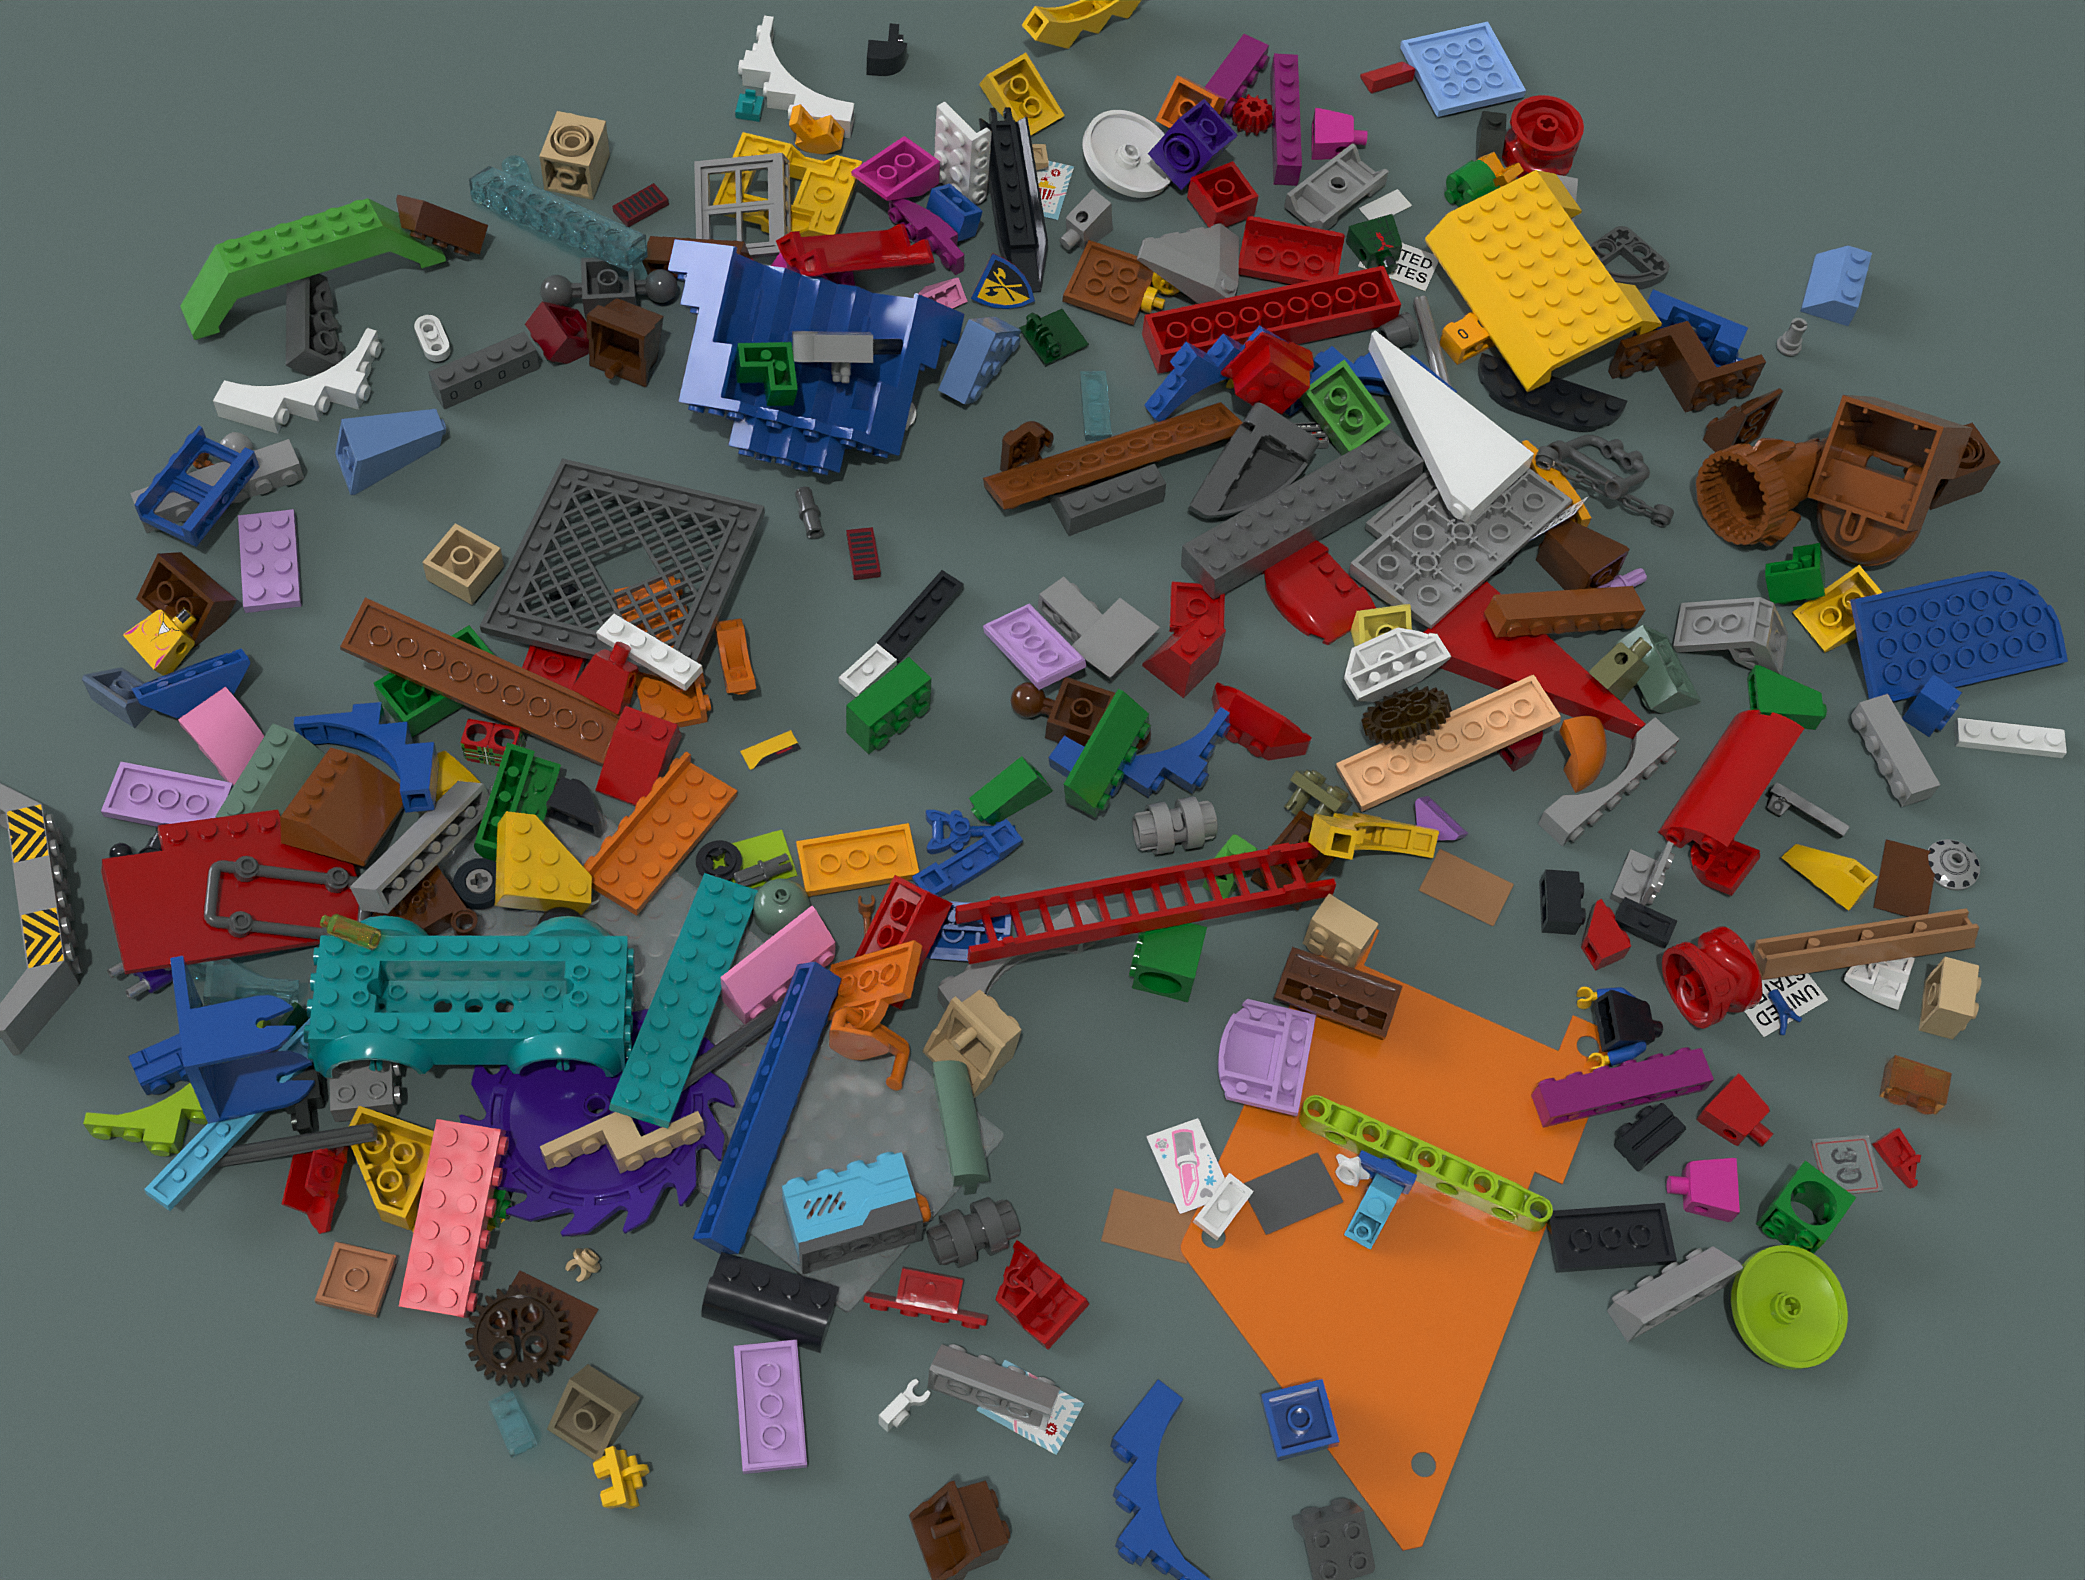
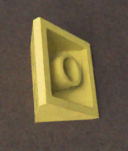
[1350,604,1412,646]

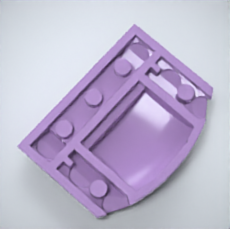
[1218,999,1316,1116]

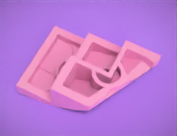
[178,687,264,785]

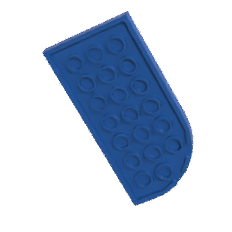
[1850,571,2068,701]

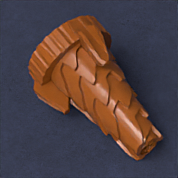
[1696,437,1828,546]

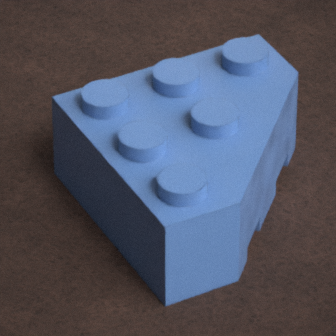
[938,317,1021,404]

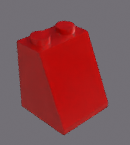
[1142,614,1226,698]

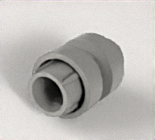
[1132,796,1218,855]

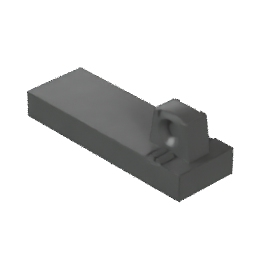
[1767,782,1850,837]

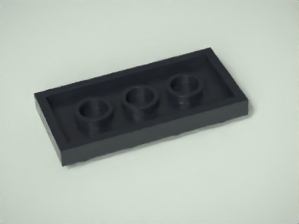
[1547,1203,1677,1273]

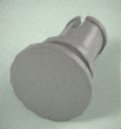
[1776,318,1807,356]

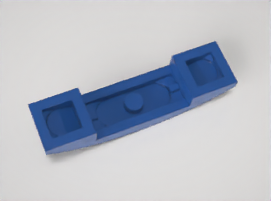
[912,818,1023,897]

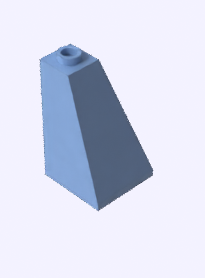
[335,409,446,495]

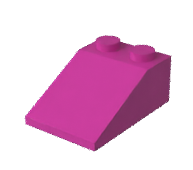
[851,136,940,201]

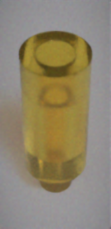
[320,914,381,950]

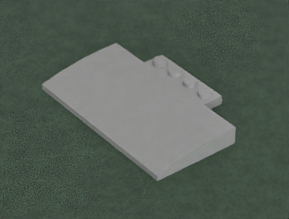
[1349,468,1572,629]

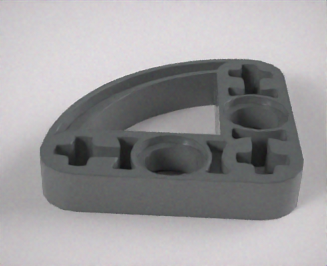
[1590,226,1670,290]

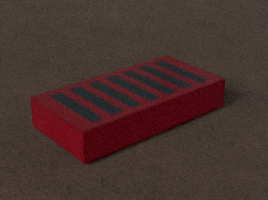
[612,183,669,228]
[846,527,881,580]

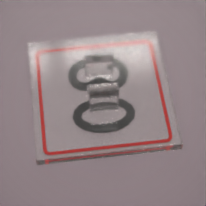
[1811,1135,1883,1194]

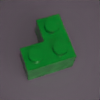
[734,342,798,406]
[1765,543,1825,604]

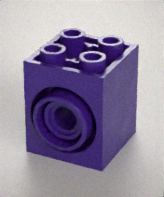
[1148,99,1238,190]

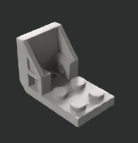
[1673,597,1788,675]

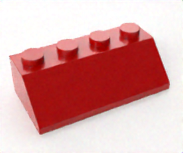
[854,875,952,1009]

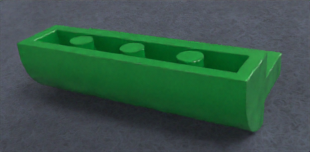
[474,743,561,862]

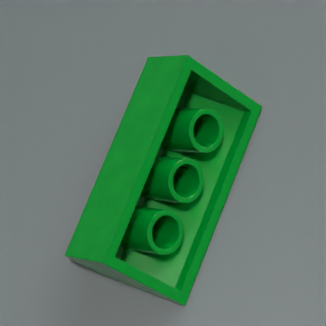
[1063,689,1151,817]

